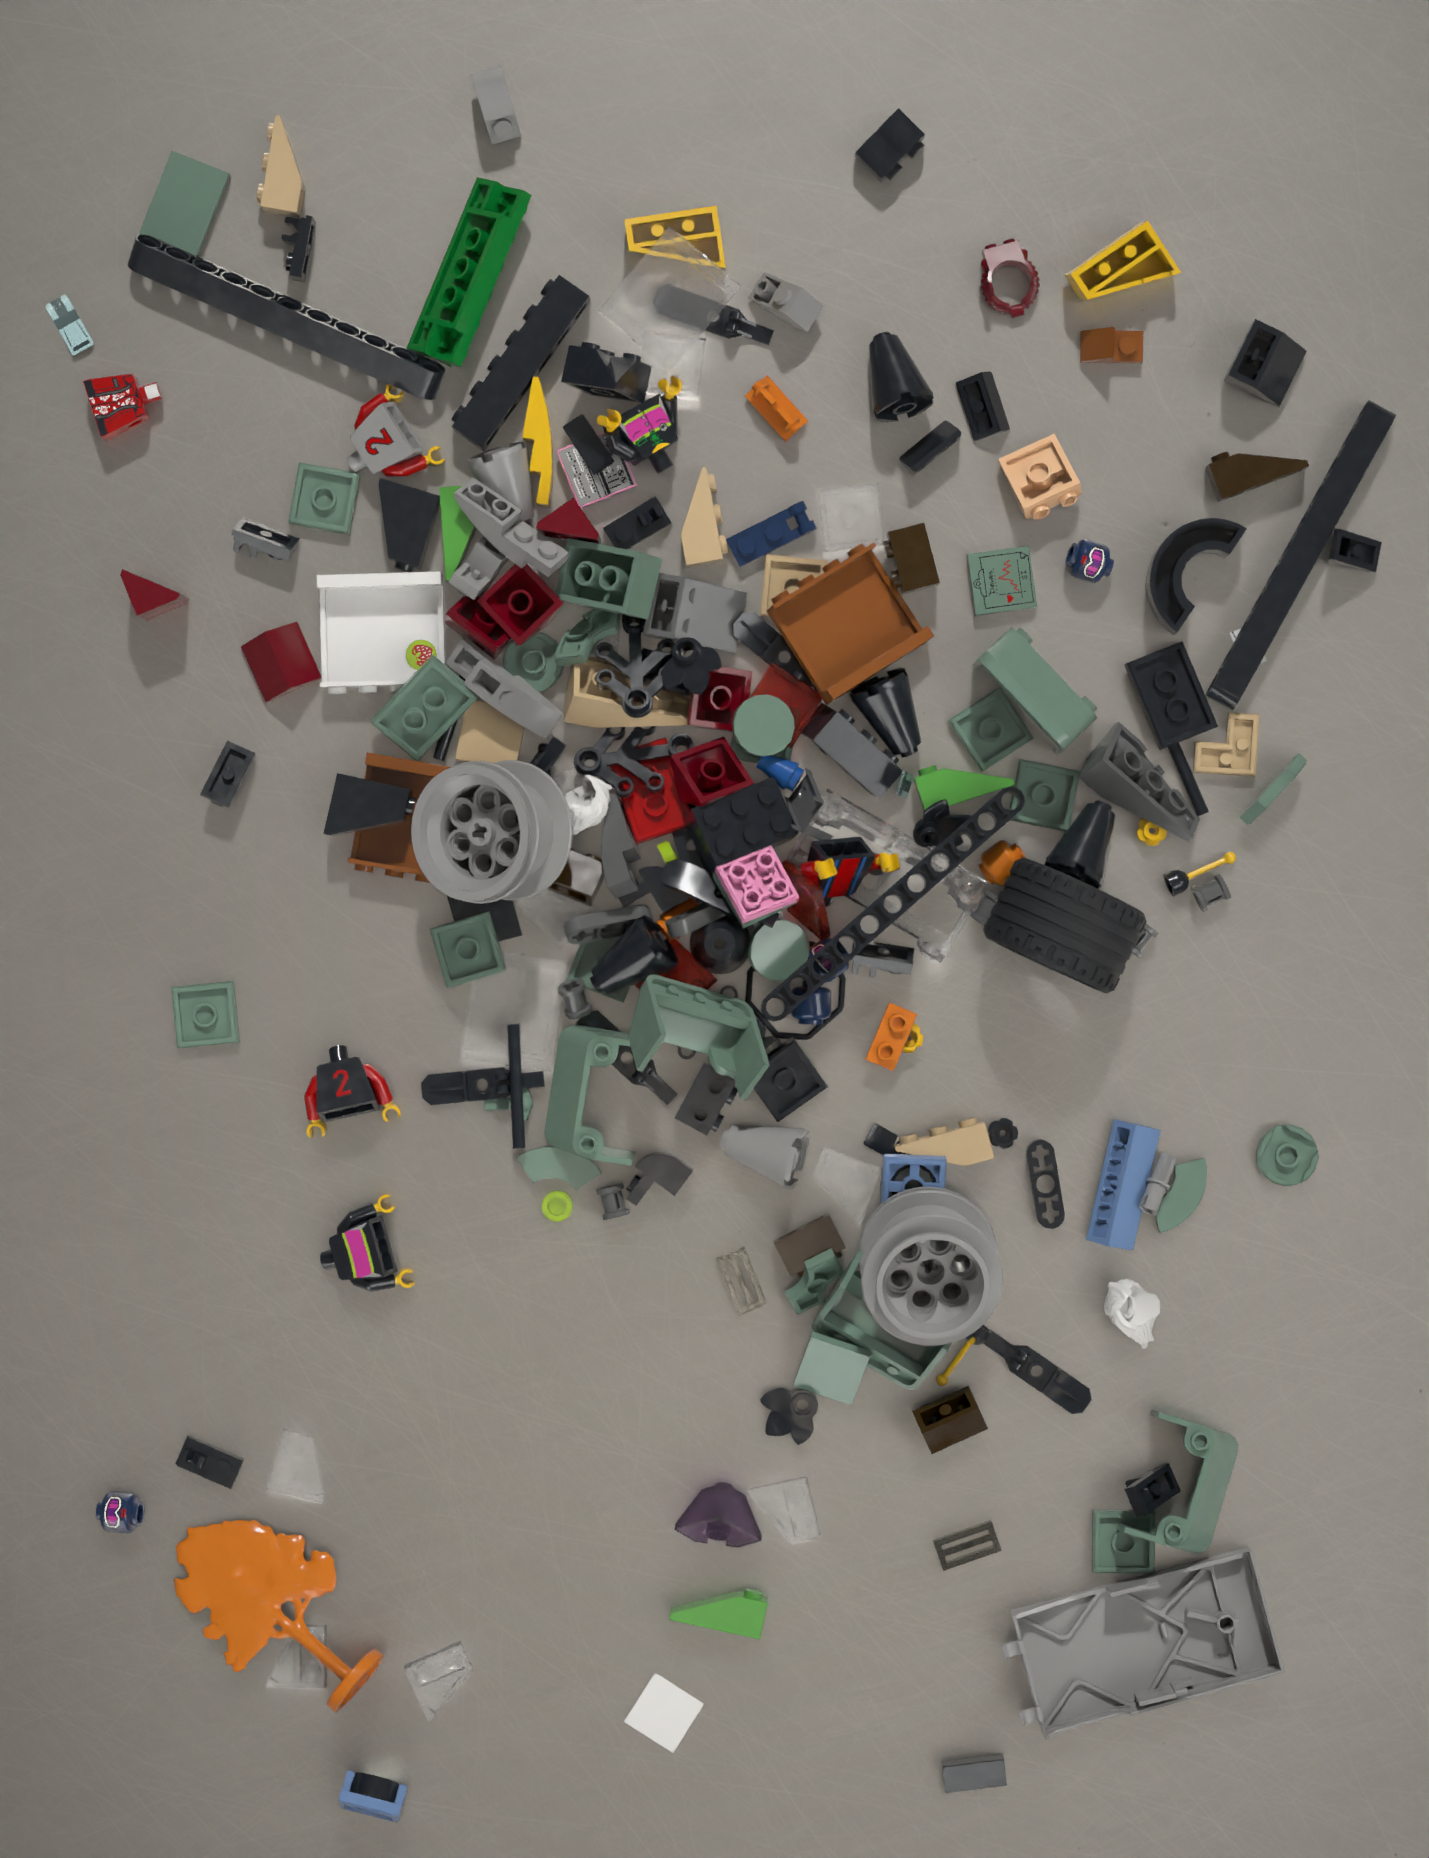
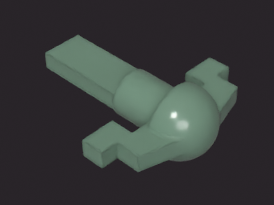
[484,1088,533,1121]

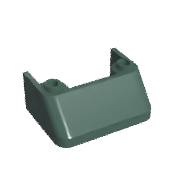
[973,627,1097,754]
[628,975,770,1100]
[544,1025,635,1166]
[812,1251,952,1390]
[1116,1410,1238,1553]

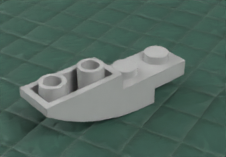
[453,477,569,577]
[446,637,564,738]

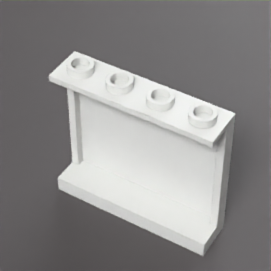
[317,571,446,694]

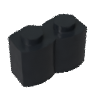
[855,108,925,182]

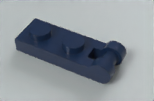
[726,501,817,568]

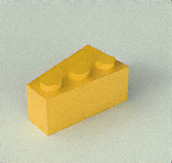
[624,205,726,268]
[1064,220,1181,301]

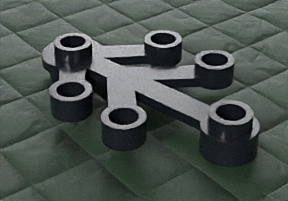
[595,615,675,718]
[574,726,693,798]

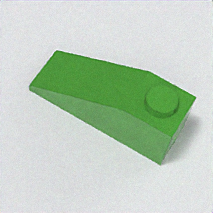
[439,486,477,582]
[913,765,1015,811]
[669,1588,768,1639]

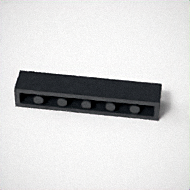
[451,275,591,452]

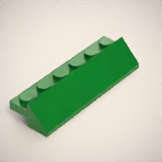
[406,177,532,367]

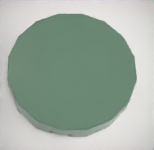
[503,632,564,692]
[732,694,795,757]
[748,918,809,981]
[1256,1124,1319,1186]

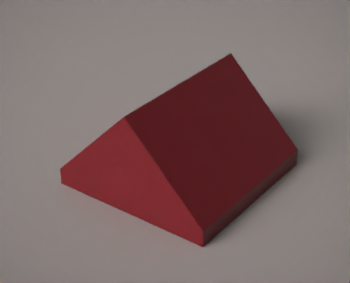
[536,497,601,544]
[477,564,564,646]
[120,569,189,621]
[445,596,512,660]
[241,622,322,703]
[687,667,752,732]
[670,736,755,807]

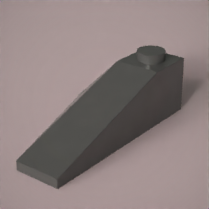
[1079,722,1200,841]

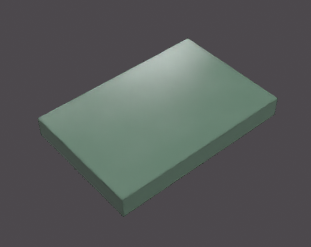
[138,151,231,256]
[371,654,479,761]

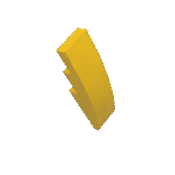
[522,377,553,509]

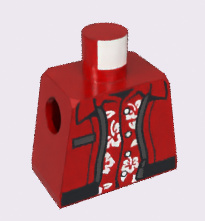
[83,374,162,441]

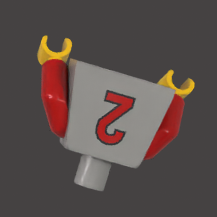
[347,384,445,477]

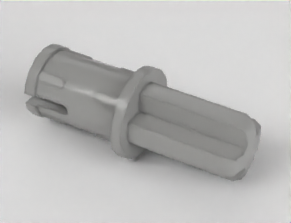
[1138,1153,1176,1215]

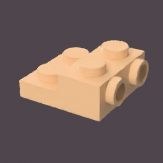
[998,433,1082,520]

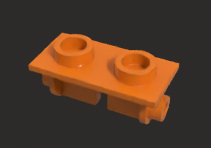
[745,375,808,442]
[865,1002,917,1071]

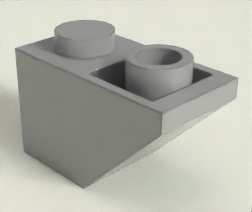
[748,273,823,332]

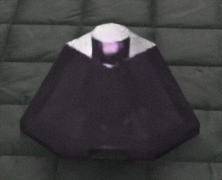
[674,1482,762,1548]

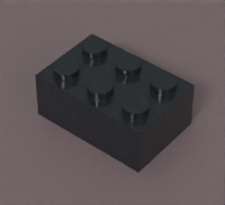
[683,777,799,873]

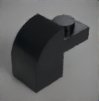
[618,866,690,913]
[626,1152,693,1206]

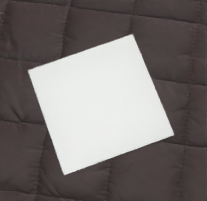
[624,1673,704,1753]

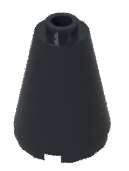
[869,332,934,422]
[849,668,922,758]
[1044,800,1116,889]
[590,915,679,994]
[690,916,750,974]

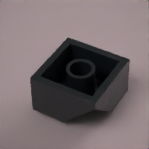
[561,342,652,403]

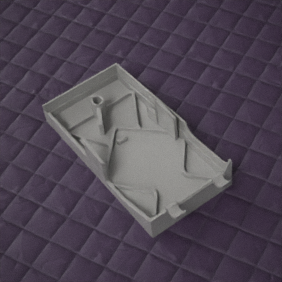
[1001,1547,1285,1740]

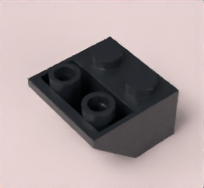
[1224,319,1307,407]

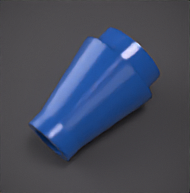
[756,755,805,792]

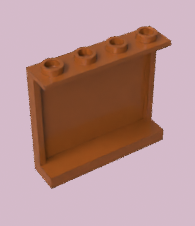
[766,542,934,705]
[348,752,450,883]

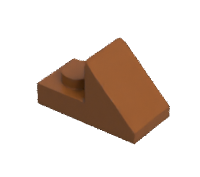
[1080,327,1144,364]

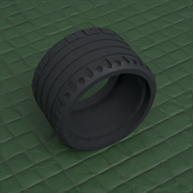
[983,858,1147,993]

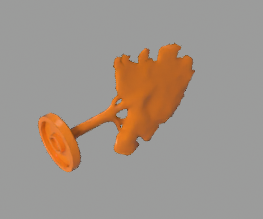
[173,1520,384,1713]

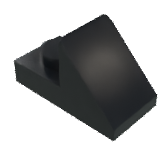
[1328,528,1382,572]
[1124,1463,1181,1518]

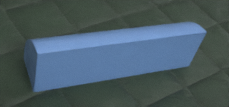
[1086,1119,1161,1250]

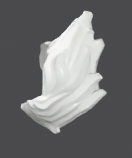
[565,774,612,835]
[1104,1278,1161,1349]

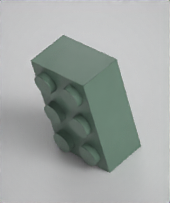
[555,538,662,620]

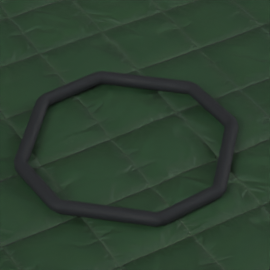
[745,941,846,1040]

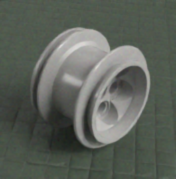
[411,760,573,904]
[858,1187,1003,1346]

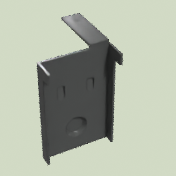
[784,768,833,840]

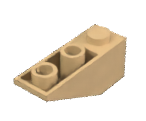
[256,114,305,218]
[681,467,728,568]
[894,1117,995,1166]

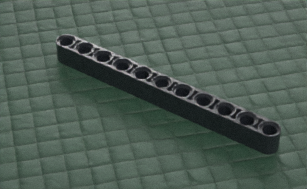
[127,234,446,400]
[1206,400,1396,710]
[761,786,1025,1021]

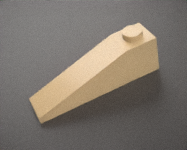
[564,657,690,728]

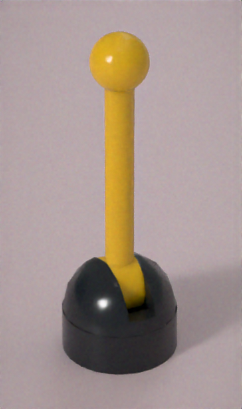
[1163,852,1236,897]
[936,1324,992,1386]

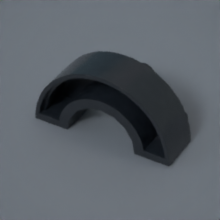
[1146,518,1247,635]

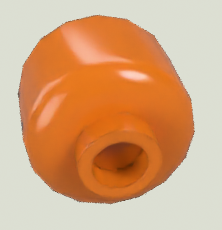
[978,840,1026,886]

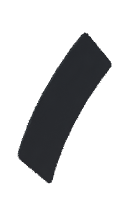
[563,414,614,475]
[863,1123,911,1156]

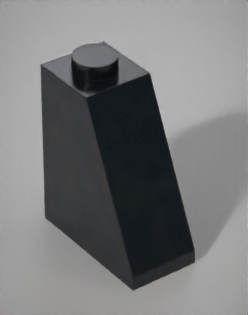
[379,478,440,572]
[323,773,416,836]

